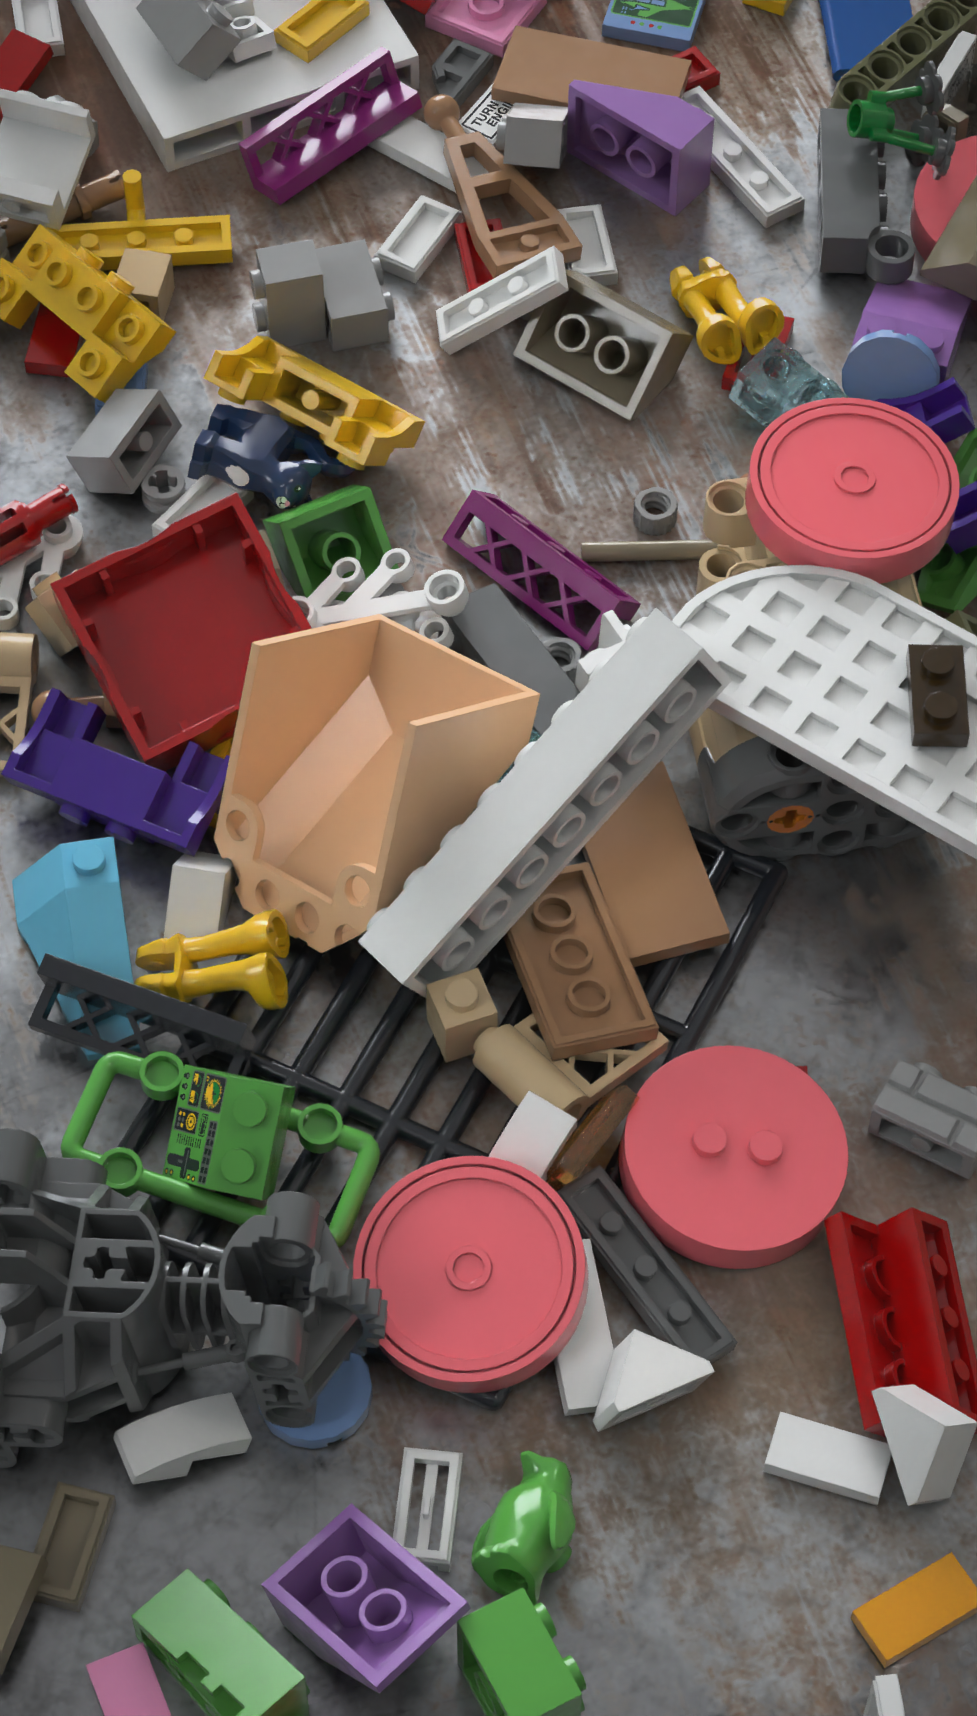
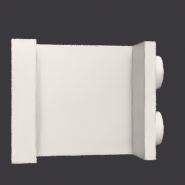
[0,88,96,230]

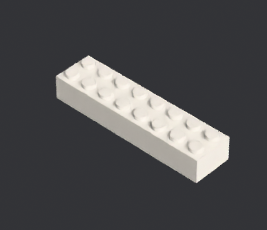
[358,608,732,998]

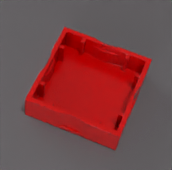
[50,492,312,772]

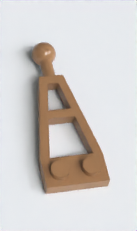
[424,94,583,278]

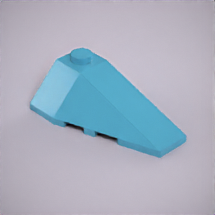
[12,837,142,1061]

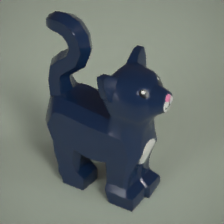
[187,404,356,509]

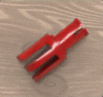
[0,483,79,567]

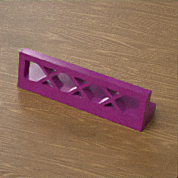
[238,46,423,205]
[441,489,641,652]

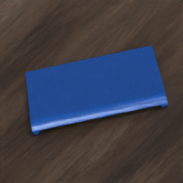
[819,0,913,82]

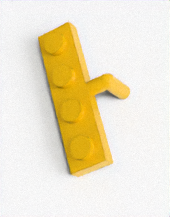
[46,169,233,270]

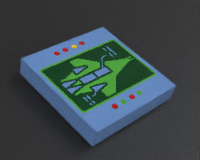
[602,0,706,51]

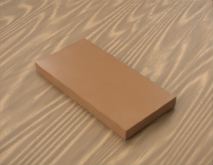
[491,25,692,107]
[582,761,730,967]
[503,862,659,1061]

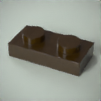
[906,644,970,747]

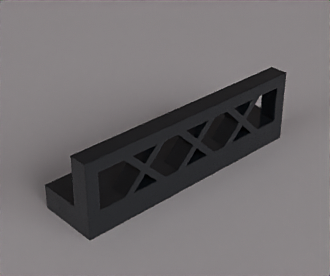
[28,953,256,1076]

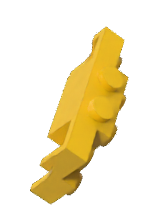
[0,224,176,403]
[204,336,425,470]

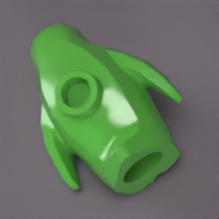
[471,1450,576,1605]

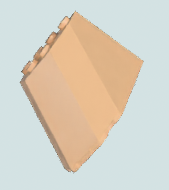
[214,614,540,953]

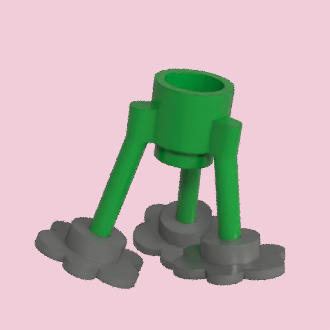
[847,61,956,180]

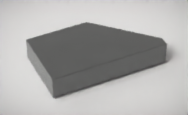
[432,38,494,108]

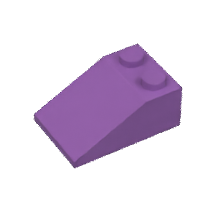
[567,80,715,216]
[852,280,972,384]
[261,1503,471,1694]

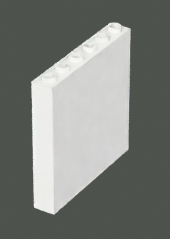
[70,0,419,172]

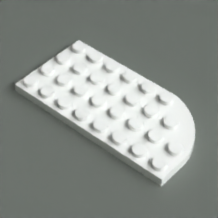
[672,565,977,859]

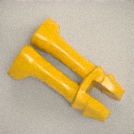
[669,257,785,365]
[134,909,290,1010]

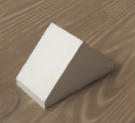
[164,851,237,939]
[593,1329,715,1432]
[871,1384,977,1506]

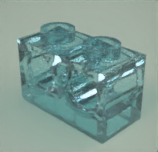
[728,337,850,428]

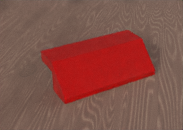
[824,1207,977,1437]

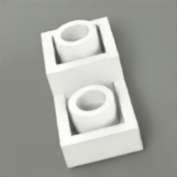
[212,0,277,63]
[488,1091,577,1181]
[113,1392,252,1485]

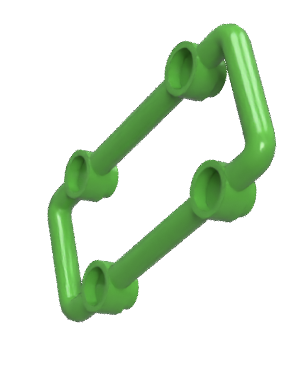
[60,1051,380,1248]

